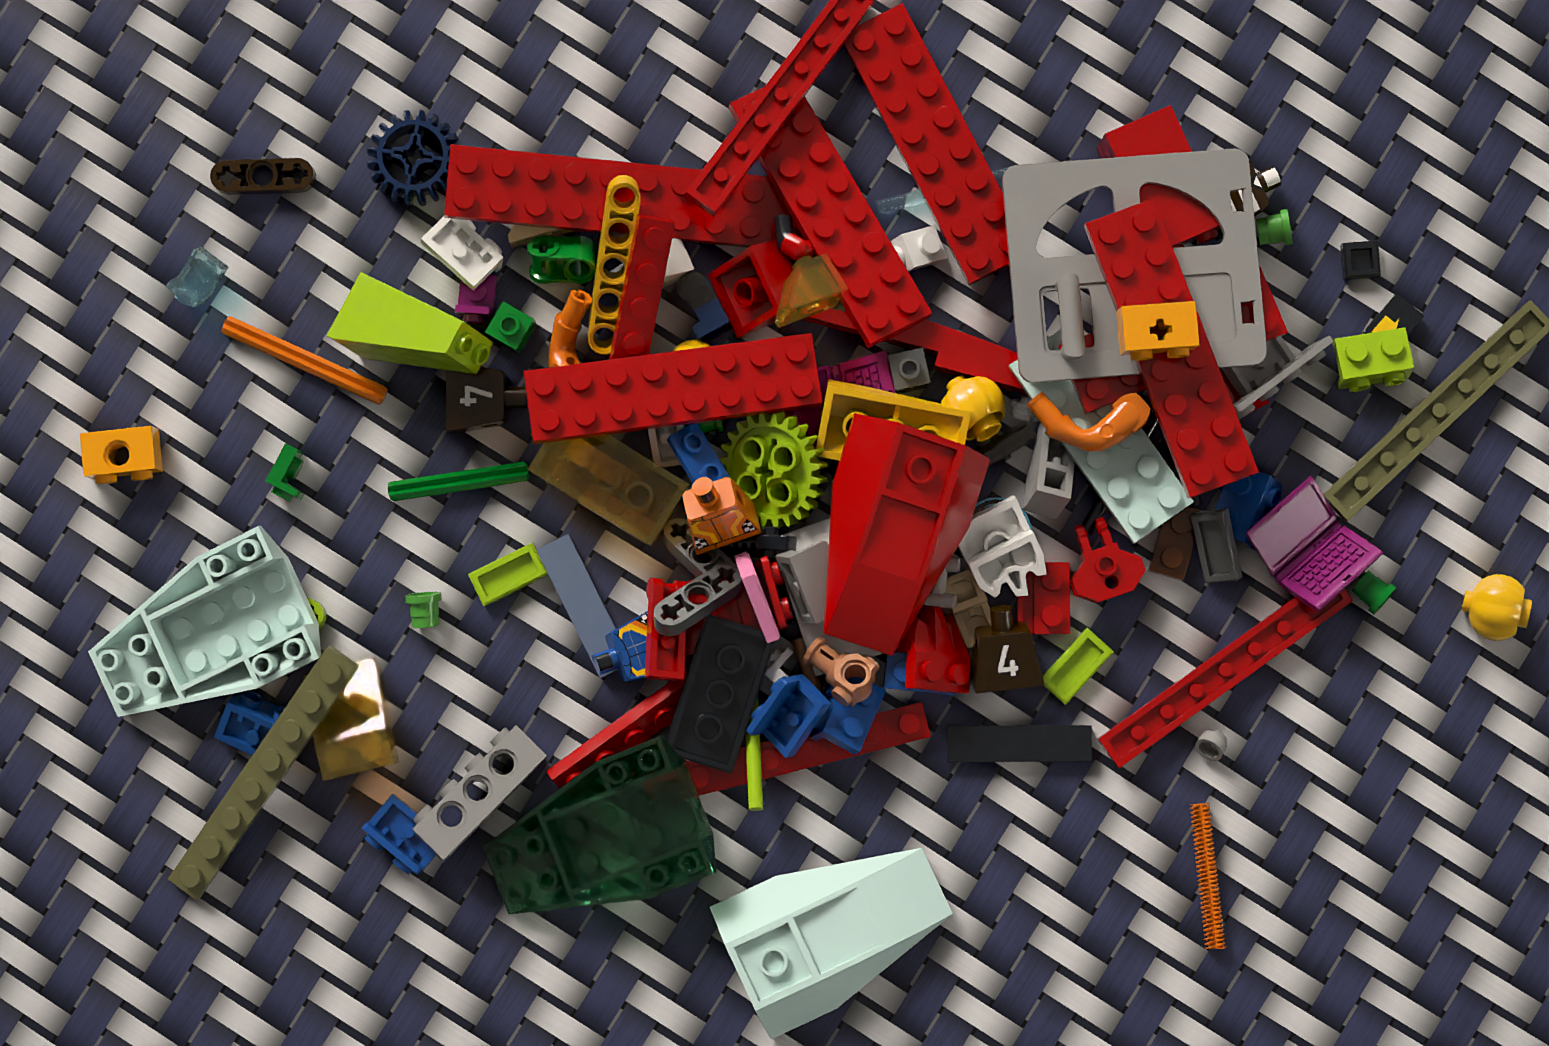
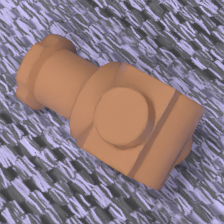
[802,636,880,707]

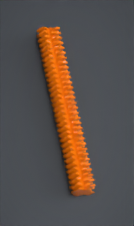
[1190,803,1226,949]

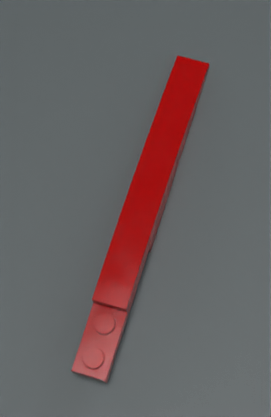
[799,298,1027,395]

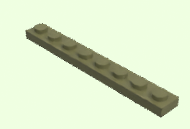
[1323,300,1549,522]
[168,645,360,900]

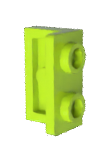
[1333,327,1414,392]

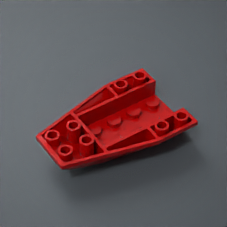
[823,413,990,656]

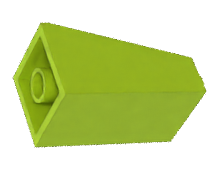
[326,272,493,374]

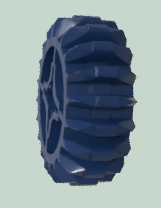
[367,110,459,206]

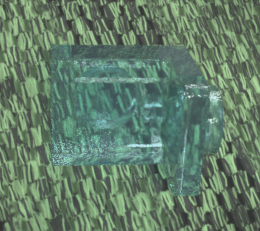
[166,246,229,307]

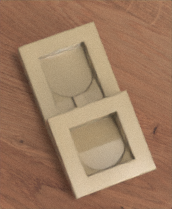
[945,569,991,650]

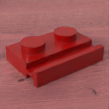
[1016,562,1070,634]

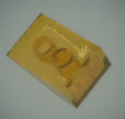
[304,658,400,781]

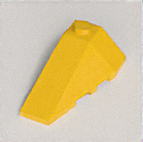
[816,379,971,460]

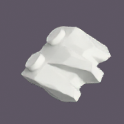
[958,496,1047,598]

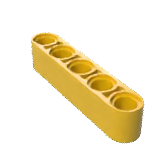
[588,175,641,354]

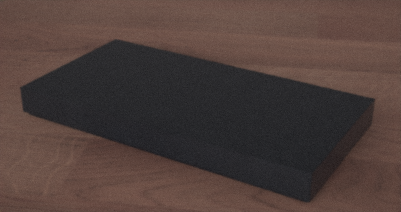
[662,614,775,774]

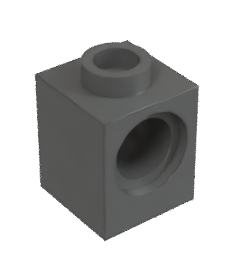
[888,348,931,394]

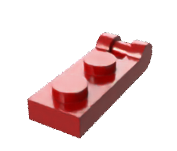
[645,577,687,682]

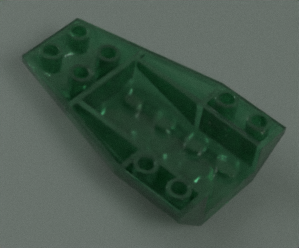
[482,735,716,915]

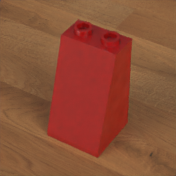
[1096,105,1220,248]

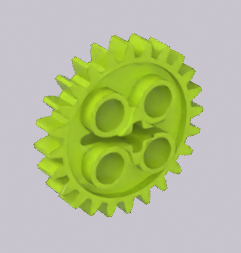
[719,412,828,528]

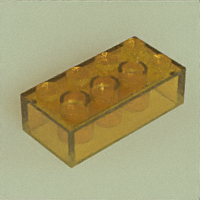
[528,435,691,548]

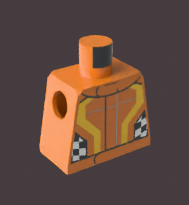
[682,477,762,555]

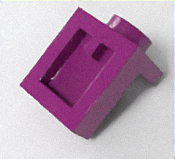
[455,275,498,324]

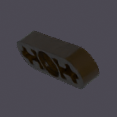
[210,158,316,195]

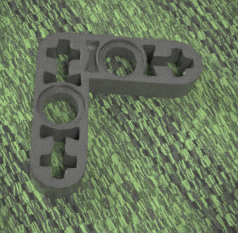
[654,518,742,636]

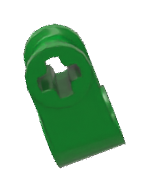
[527,236,597,284]

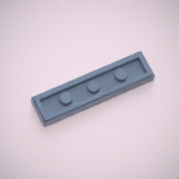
[537,534,617,678]

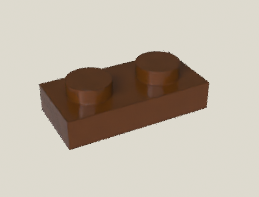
[1148,507,1201,581]

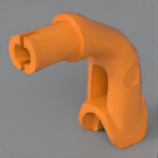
[548,290,592,368]
[1027,391,1151,452]

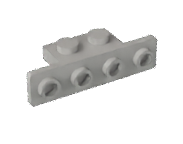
[1221,335,1334,419]

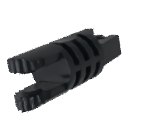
[719,526,797,559]

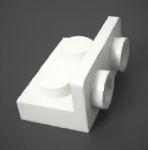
[421,217,503,291]

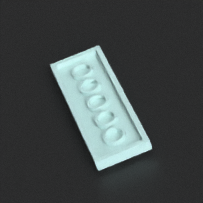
[1008,329,1194,544]

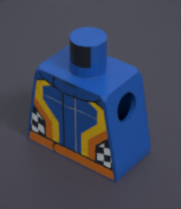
[592,611,685,683]

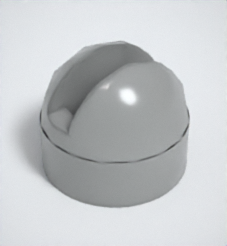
[1195,729,1227,761]

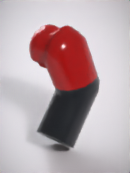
[774,215,814,261]

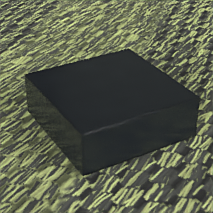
[1340,240,1381,280]

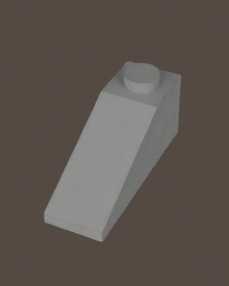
[1022,422,1075,519]

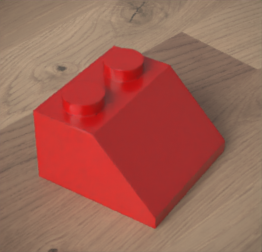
[708,239,809,339]

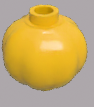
[941,375,1006,441]
[1461,574,1532,641]

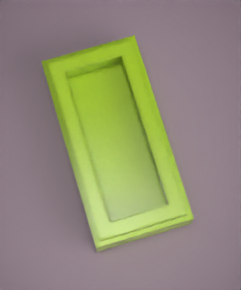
[468,543,549,607]
[1043,628,1114,705]

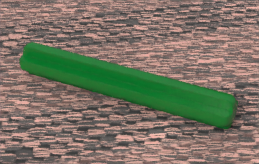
[388,462,530,501]

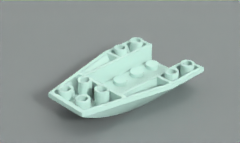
[88,526,321,717]
[710,847,953,1039]

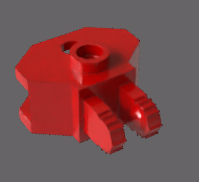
[1070,517,1146,603]

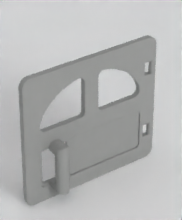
[1002,148,1267,383]

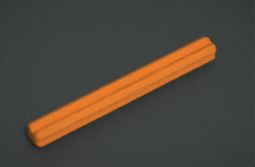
[222,316,388,405]

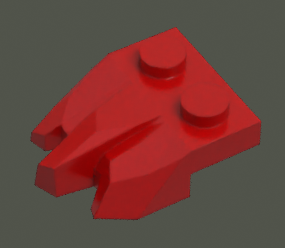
[897,605,971,694]

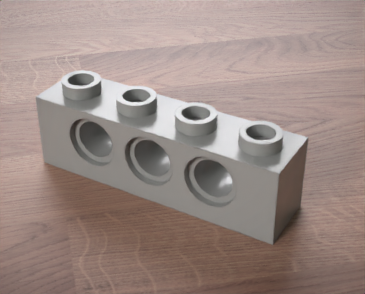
[412,725,547,863]

